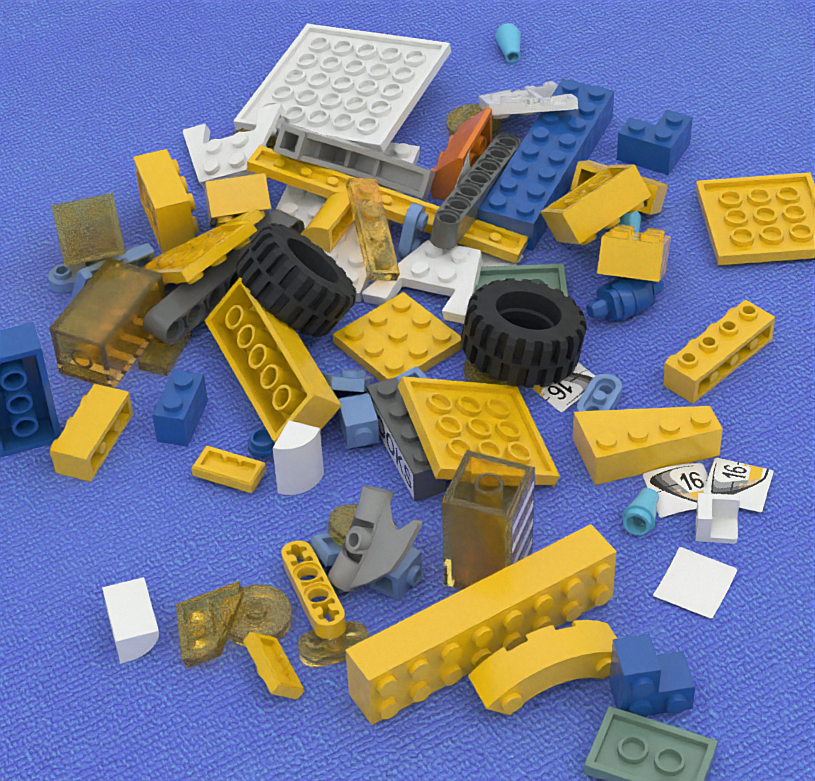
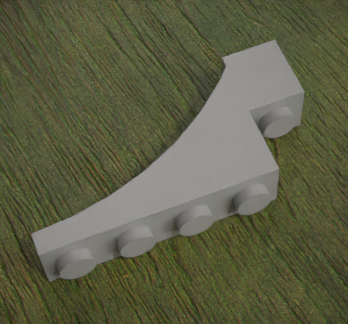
[273,123,436,199]

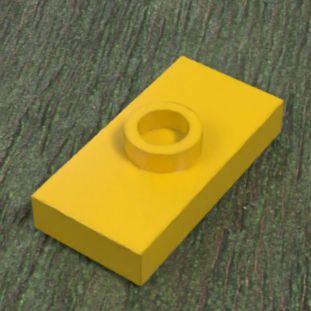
[191,445,267,493]
[243,632,305,700]

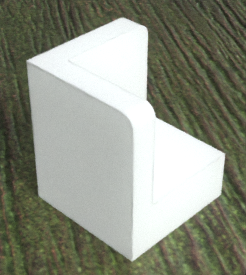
[695,493,740,544]

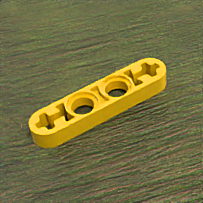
[281,541,347,639]

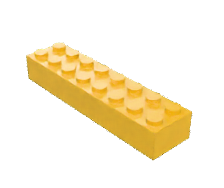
[345,524,617,725]

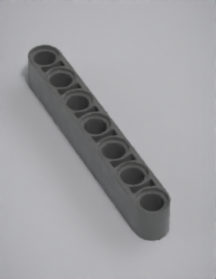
[430,134,521,249]
[143,209,305,345]

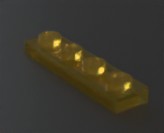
[346,178,400,281]

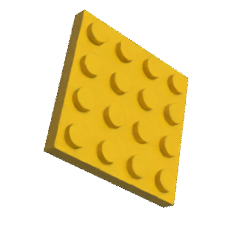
[696,172,815,265]
[398,376,560,486]

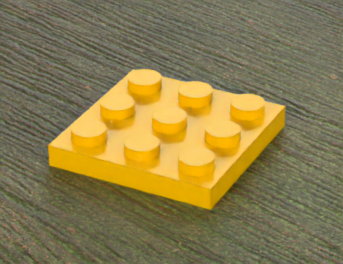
[333,292,462,382]

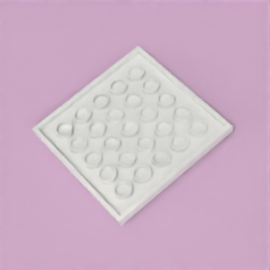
[233,24,451,153]

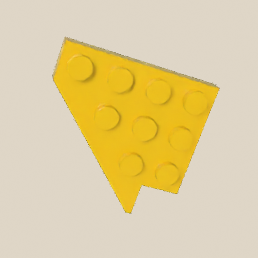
[132,208,263,285]

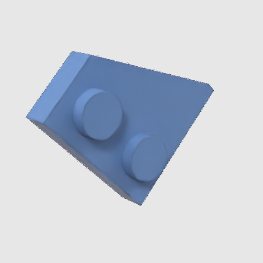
[321,369,374,392]

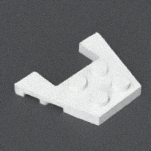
[478,81,578,119]
[183,102,285,189]
[362,240,483,324]

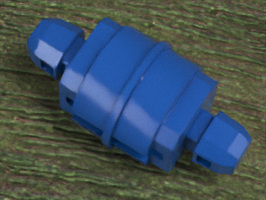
[586,277,664,321]

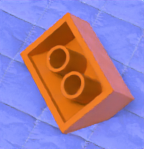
[430,108,492,200]

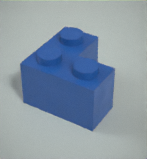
[616,110,693,176]
[609,634,695,717]

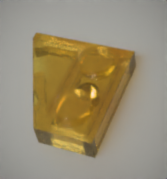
[176,581,245,668]

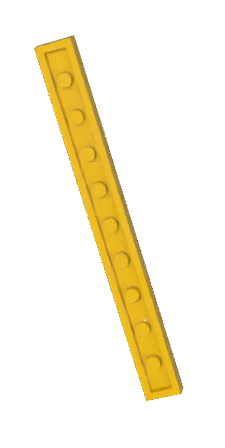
[247,145,528,264]

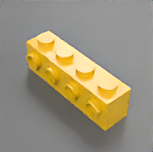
[663,300,776,404]

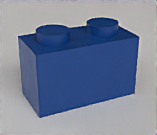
[152,370,208,447]

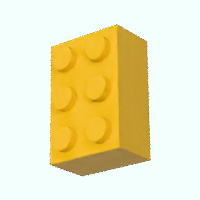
[133,149,199,254]
[540,165,652,245]
[204,173,271,227]
[597,224,671,282]

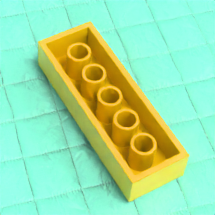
[204,277,342,443]

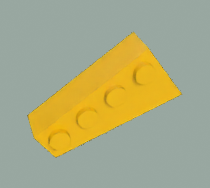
[572,406,723,485]

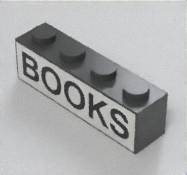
[366,377,446,501]

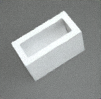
[273,420,324,495]
[102,577,159,664]

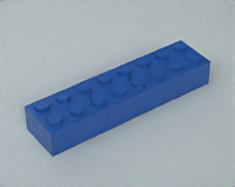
[479,79,614,251]

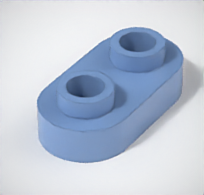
[397,203,429,259]
[48,258,103,293]
[577,374,622,411]

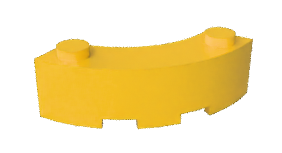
[468,620,617,715]

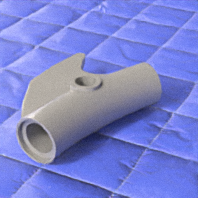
[328,485,422,592]

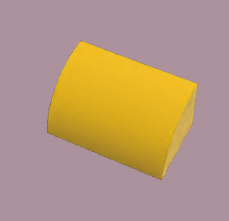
[301,192,357,253]

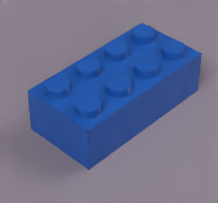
[0,322,61,458]

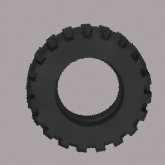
[236,223,356,337]
[461,278,587,388]

